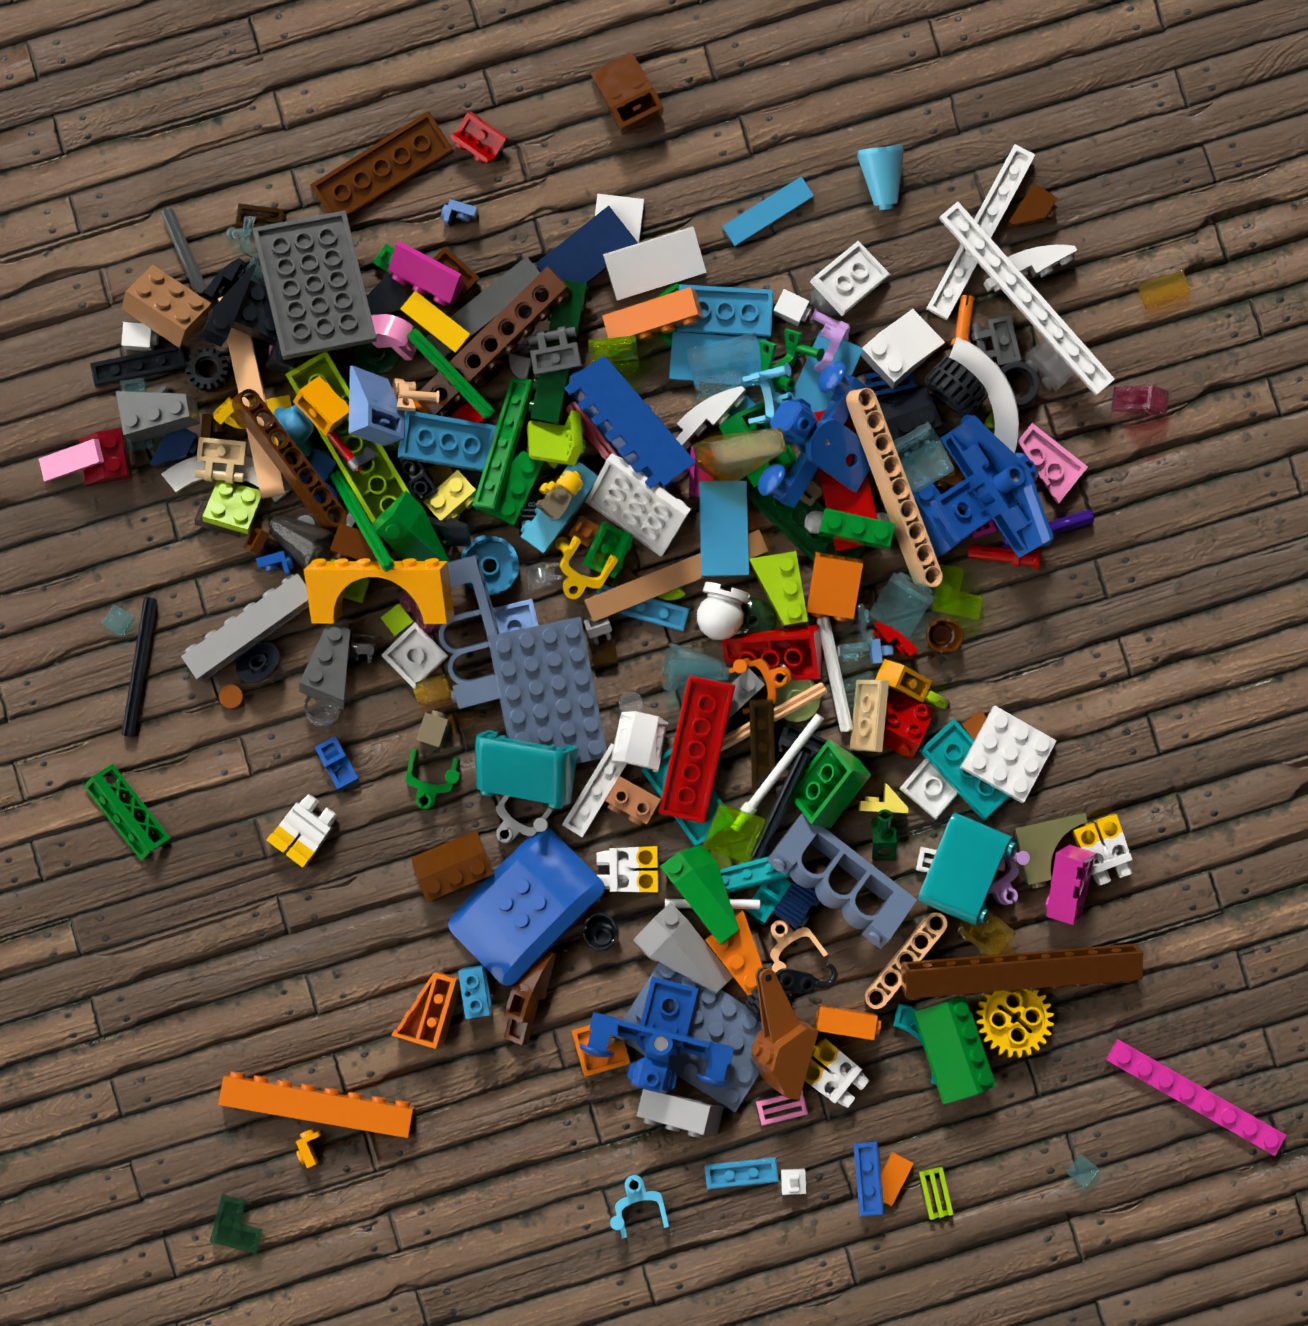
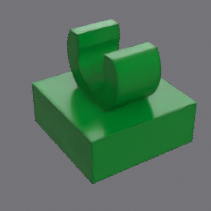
[373,244,394,276]

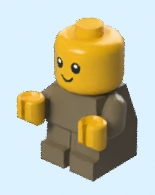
[534,470,583,521]

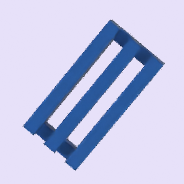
[865,372,916,397]

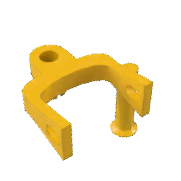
[555,535,618,599]

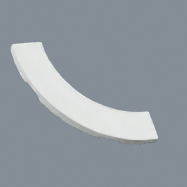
[949,337,1019,453]
[161,456,292,503]

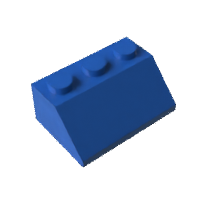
[901,477,970,559]

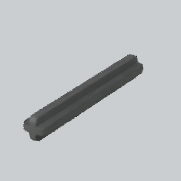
[161,208,207,295]

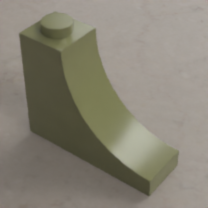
[1013,813,1087,888]

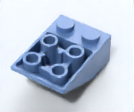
[349,366,404,446]

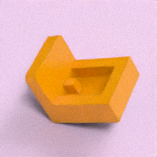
[296,1128,322,1168]

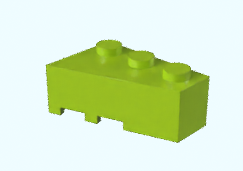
[749,551,808,627]

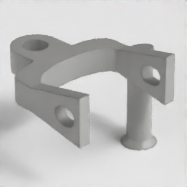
[496,795,554,843]

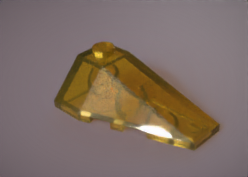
[692,427,787,481]

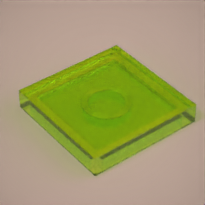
[702,803,765,863]

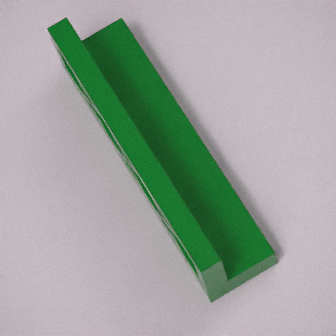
[83,764,171,861]

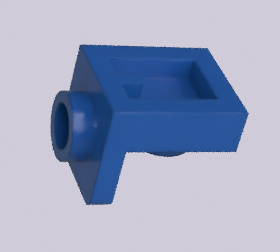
[256,551,295,576]

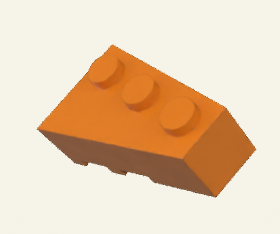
[391,972,461,1049]

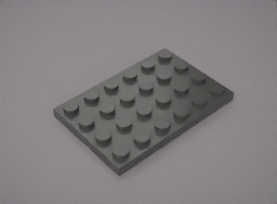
[252,210,377,360]

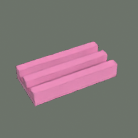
[756,1091,808,1126]

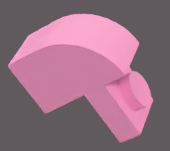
[371,314,417,361]

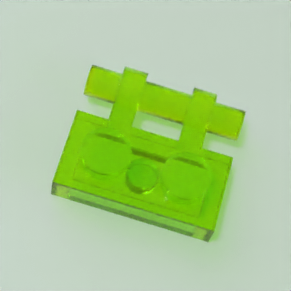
[588,335,639,374]

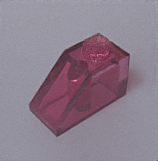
[1111,385,1169,415]

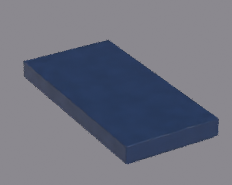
[535,205,638,284]

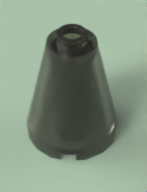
[269,514,335,569]

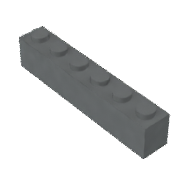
[423,257,540,371]

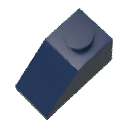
[150,428,200,469]

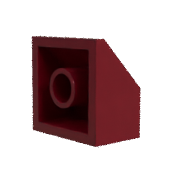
[79,428,133,486]

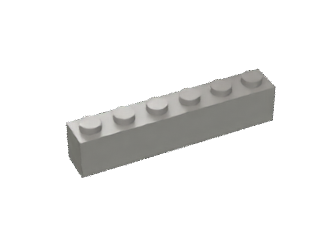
[181,573,309,683]

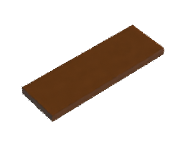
[310,111,454,218]

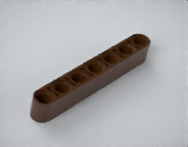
[232,389,346,530]

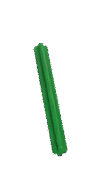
[330,470,395,572]

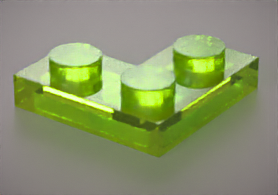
[931,564,983,620]

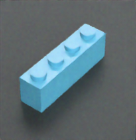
[520,461,598,556]

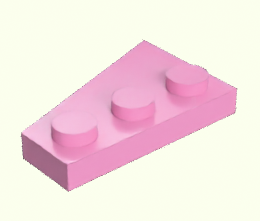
[1017,423,1088,505]

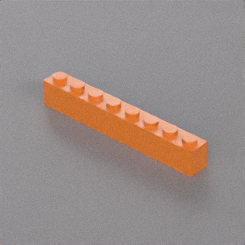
[218,1071,415,1138]

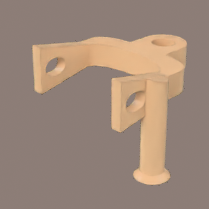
[392,378,439,411]
[770,920,828,972]

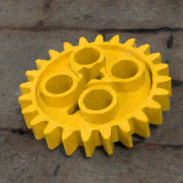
[975,989,1054,1058]

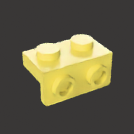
[423,470,477,522]

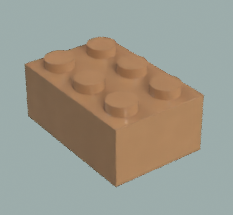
[121,265,211,348]

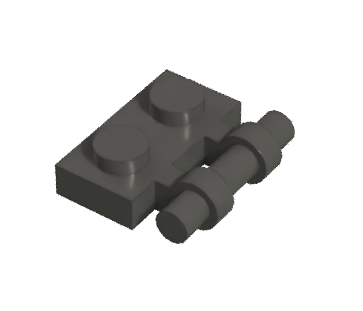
[971,315,1021,367]
[528,326,582,375]

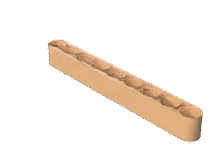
[218,297,286,499]
[846,388,943,588]

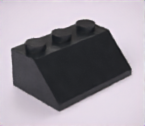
[868,385,942,449]

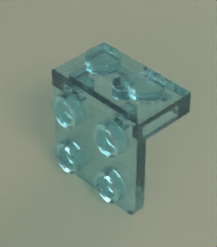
[894,422,954,492]
[869,572,935,638]
[836,604,872,662]

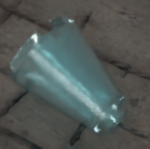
[662,643,729,691]

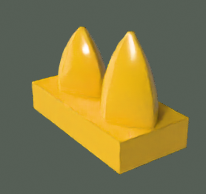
[213,396,246,430]

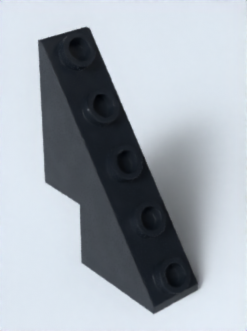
[366,275,410,317]

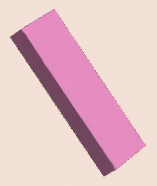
[39,439,104,481]

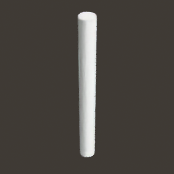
[665,899,761,909]

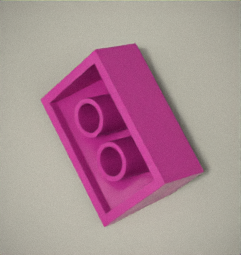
[388,241,466,307]

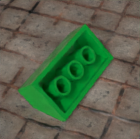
[912,996,996,1104]

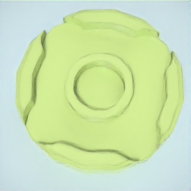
[774,679,821,722]

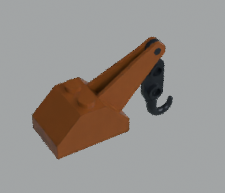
[751,963,838,1100]

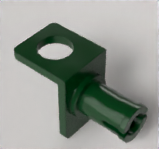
[871,809,897,860]

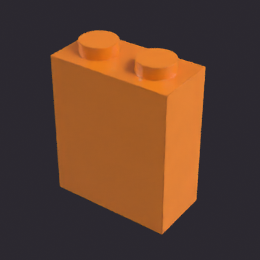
[806,552,863,621]
[814,1004,881,1040]

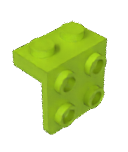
[527,410,586,466]

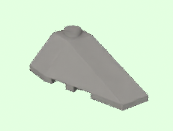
[633,902,733,994]

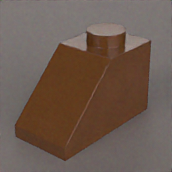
[1006,183,1058,229]

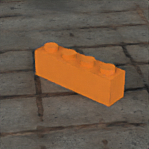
[602,287,704,348]

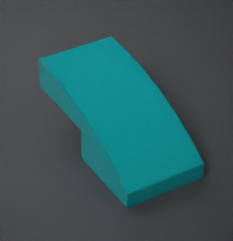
[744,879,792,925]

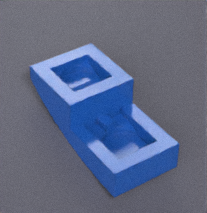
[315,736,360,792]

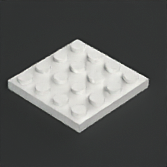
[585,453,691,557]

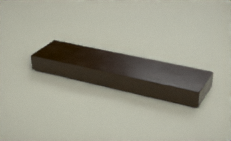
[749,699,776,794]

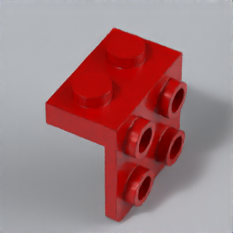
[883,690,934,759]

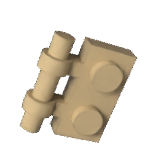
[195,437,247,484]

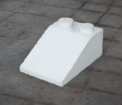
[861,309,945,389]

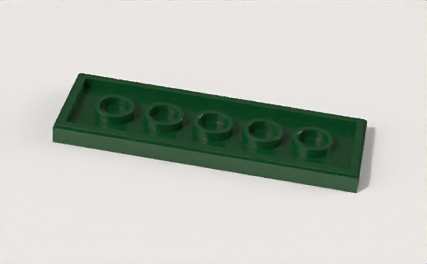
[735,471,867,564]

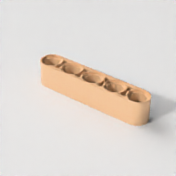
[864,912,948,1009]

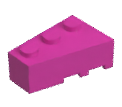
[1045,845,1097,925]

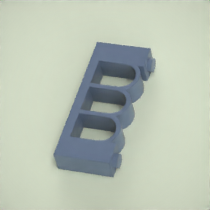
[439,554,500,709]
[766,813,917,949]

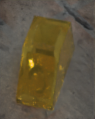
[413,674,452,708]

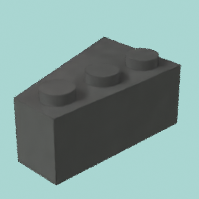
[299,623,350,710]

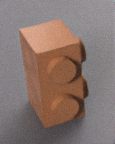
[605,776,661,826]

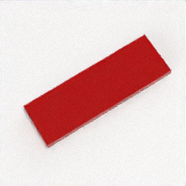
[814,410,878,553]
[658,675,735,824]

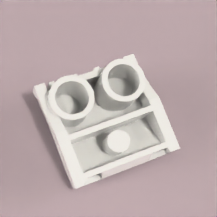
[611,711,668,773]

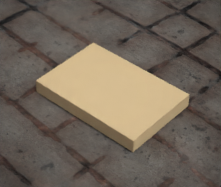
[850,680,889,752]

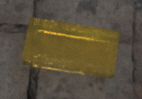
[1138,270,1191,309]

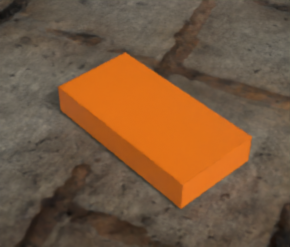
[881,1152,914,1206]

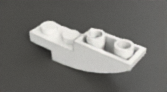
[983,245,1077,292]
[676,386,746,451]

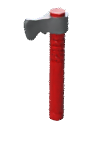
[326,430,377,472]

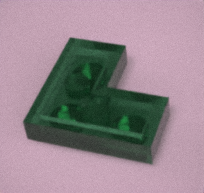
[210,1194,263,1254]

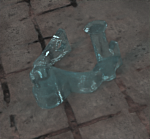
[226,216,263,278]

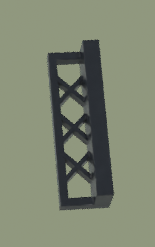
[775,723,873,794]

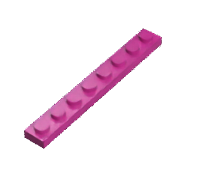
[1106,1039,1286,1156]

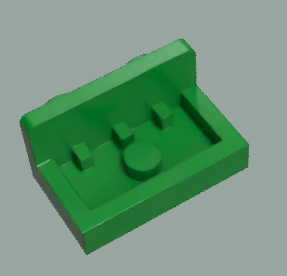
[582,522,634,578]

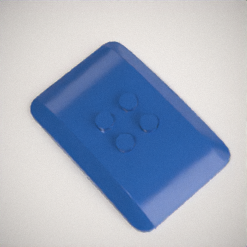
[448,828,605,986]

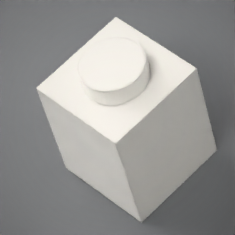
[773,289,811,326]
[121,322,159,351]

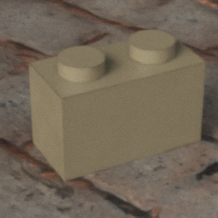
[416,710,452,749]

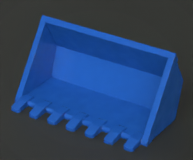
[565,355,696,492]

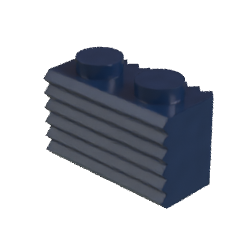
[772,881,820,929]

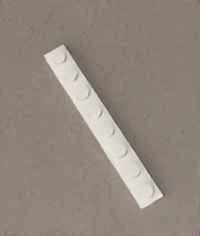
[926,144,1035,320]

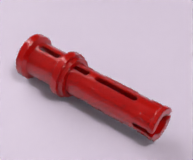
[967,544,1041,570]

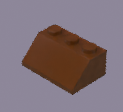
[411,830,494,902]

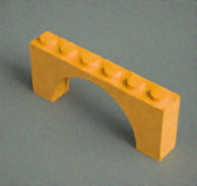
[304,558,454,624]

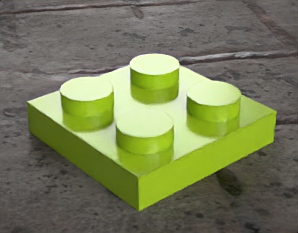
[202,480,262,534]

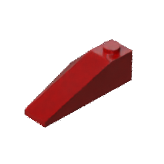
[721,625,822,680]

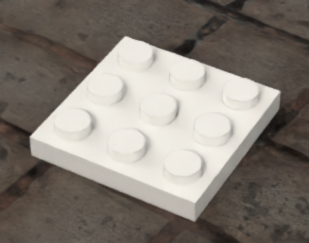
[960,706,1057,803]

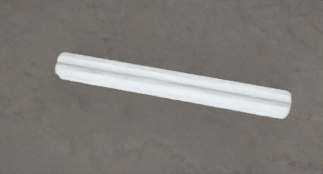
[817,616,853,732]

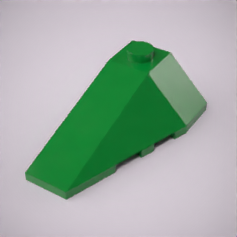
[372,491,450,562]
[660,844,740,945]

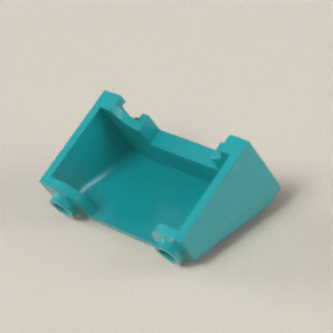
[475,730,578,809]
[918,813,1016,927]

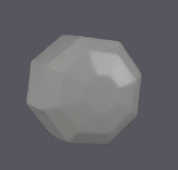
[804,511,823,534]

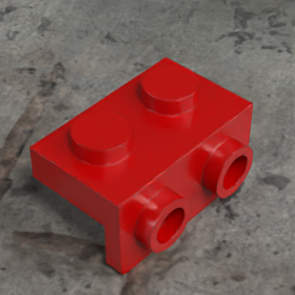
[450,111,509,164]

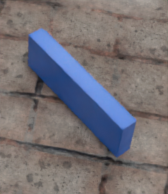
[854,1142,885,1217]

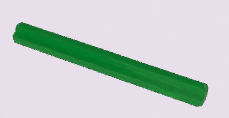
[407,328,494,419]

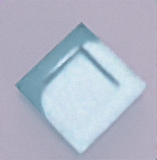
[101,604,135,637]
[1066,1153,1100,1188]

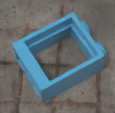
[458,965,493,1019]

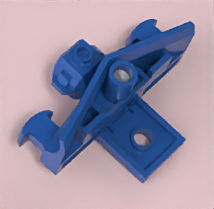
[930,414,1053,558]

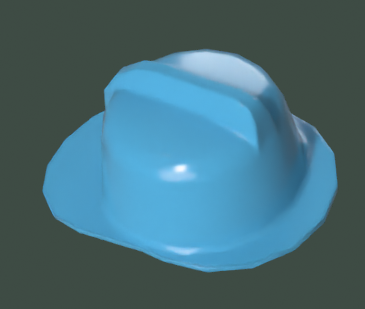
[274,405,314,457]

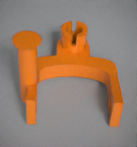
[728,658,792,714]

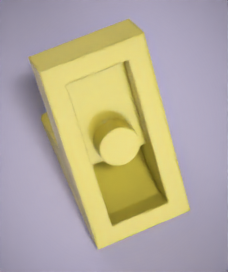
[859,783,908,813]

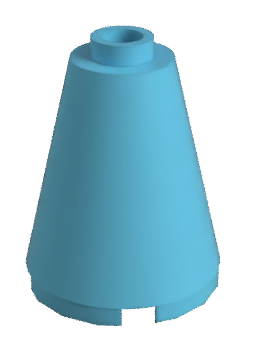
[857,145,904,210]

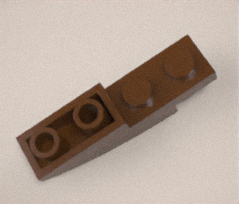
[504,950,557,1046]

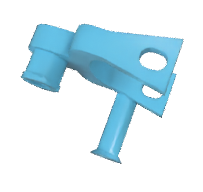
[742,363,794,426]
[610,1175,669,1238]

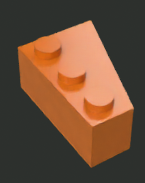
[705,910,762,995]

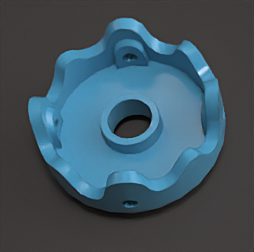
[461,535,520,596]

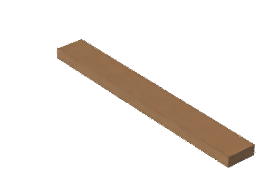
[584,530,768,623]

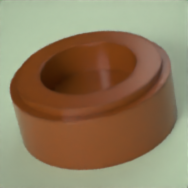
[219,685,244,709]

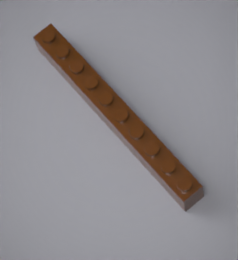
[901,944,1143,1000]

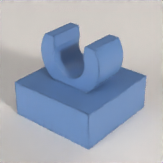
[869,639,893,665]

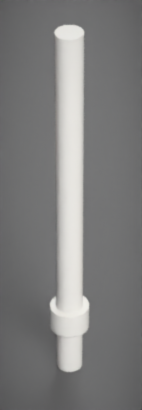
[730,713,824,831]

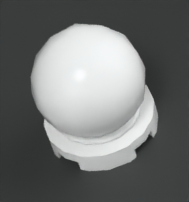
[697,582,750,640]

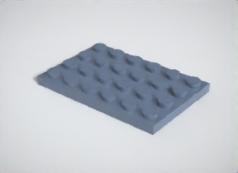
[487,617,607,764]
[615,962,762,1112]

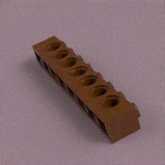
[417,266,571,417]

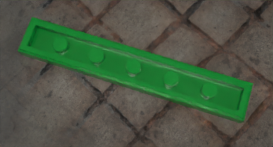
[473,378,534,512]

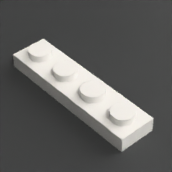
[562,743,627,837]

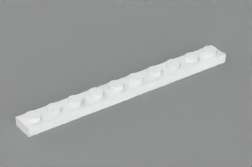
[939,202,1115,396]

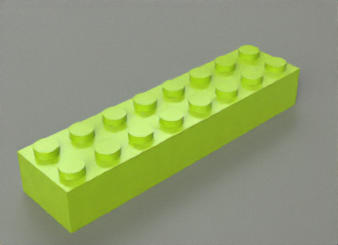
[285,351,412,537]

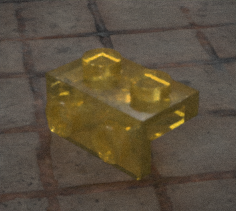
[958,908,1016,956]

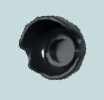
[583,913,619,952]

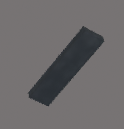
[90,345,187,387]

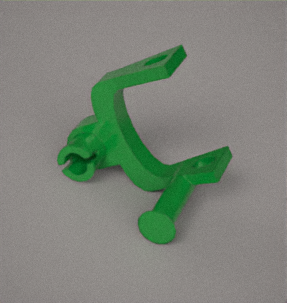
[759,328,825,392]
[405,748,461,809]

